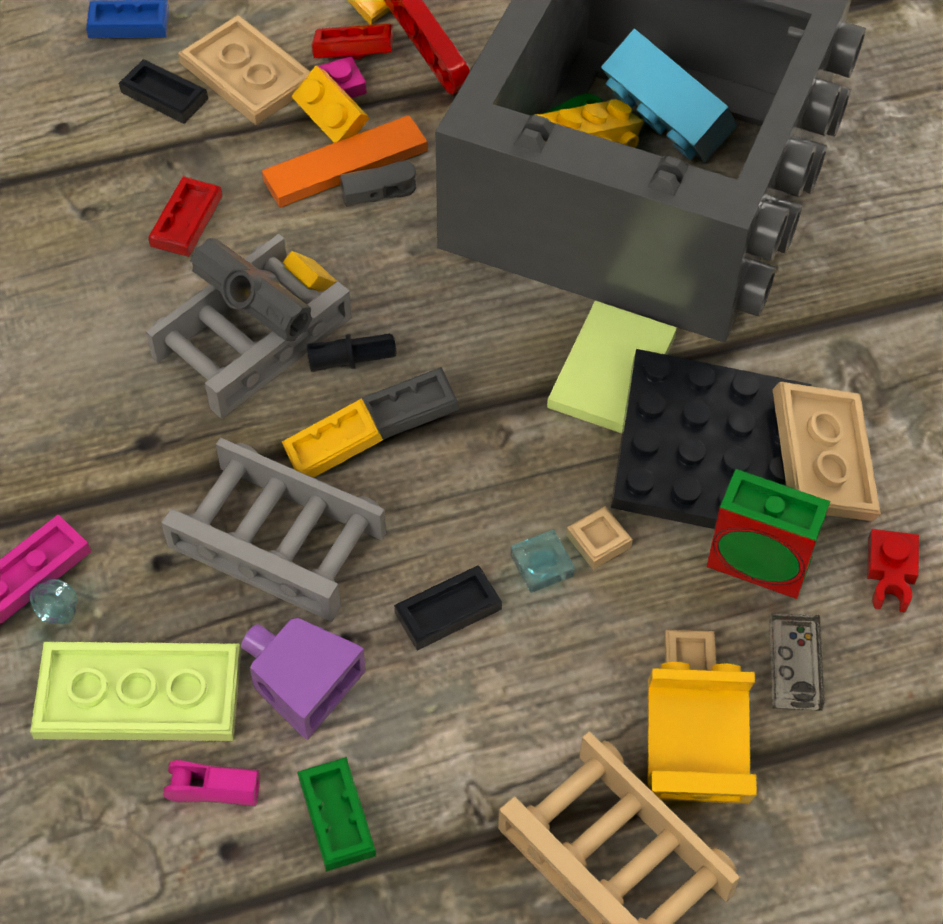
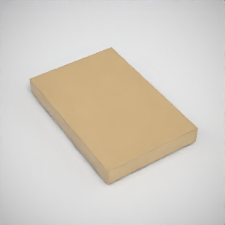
[178,15,311,125]
[773,382,881,521]

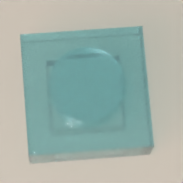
[510,529,575,593]

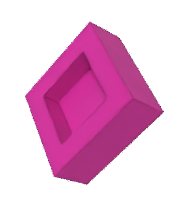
[318,56,367,98]

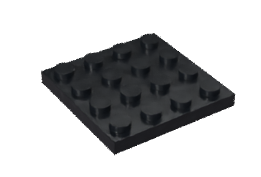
[610,349,812,529]

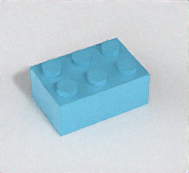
[601,28,738,163]

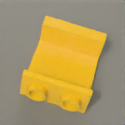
[647,662,757,804]

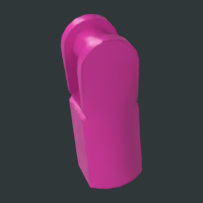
[163,760,260,806]

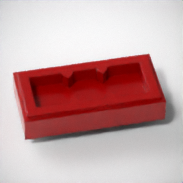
[312,23,394,60]
[148,176,222,257]

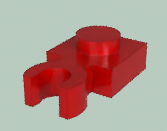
[867,529,919,613]

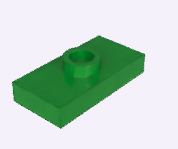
[297,757,376,872]

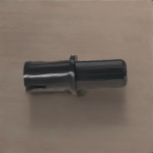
[307,333,397,372]

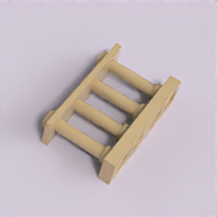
[498,731,740,924]

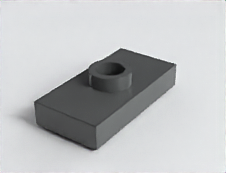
[358,367,459,439]

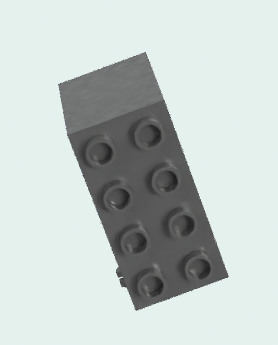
[435,0,866,343]

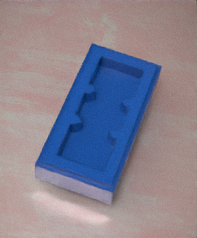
[86,0,169,38]

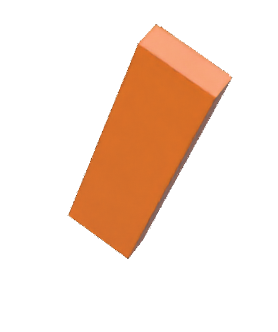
[261,115,428,208]

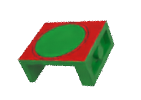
[706,469,831,599]

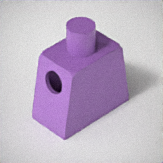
[241,618,366,740]

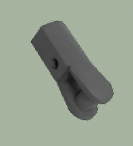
[340,161,416,206]

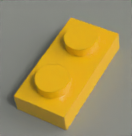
[291,66,370,143]

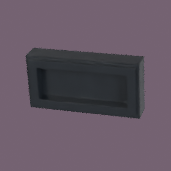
[119,59,208,124]
[394,565,502,651]

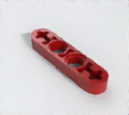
[384,0,470,95]

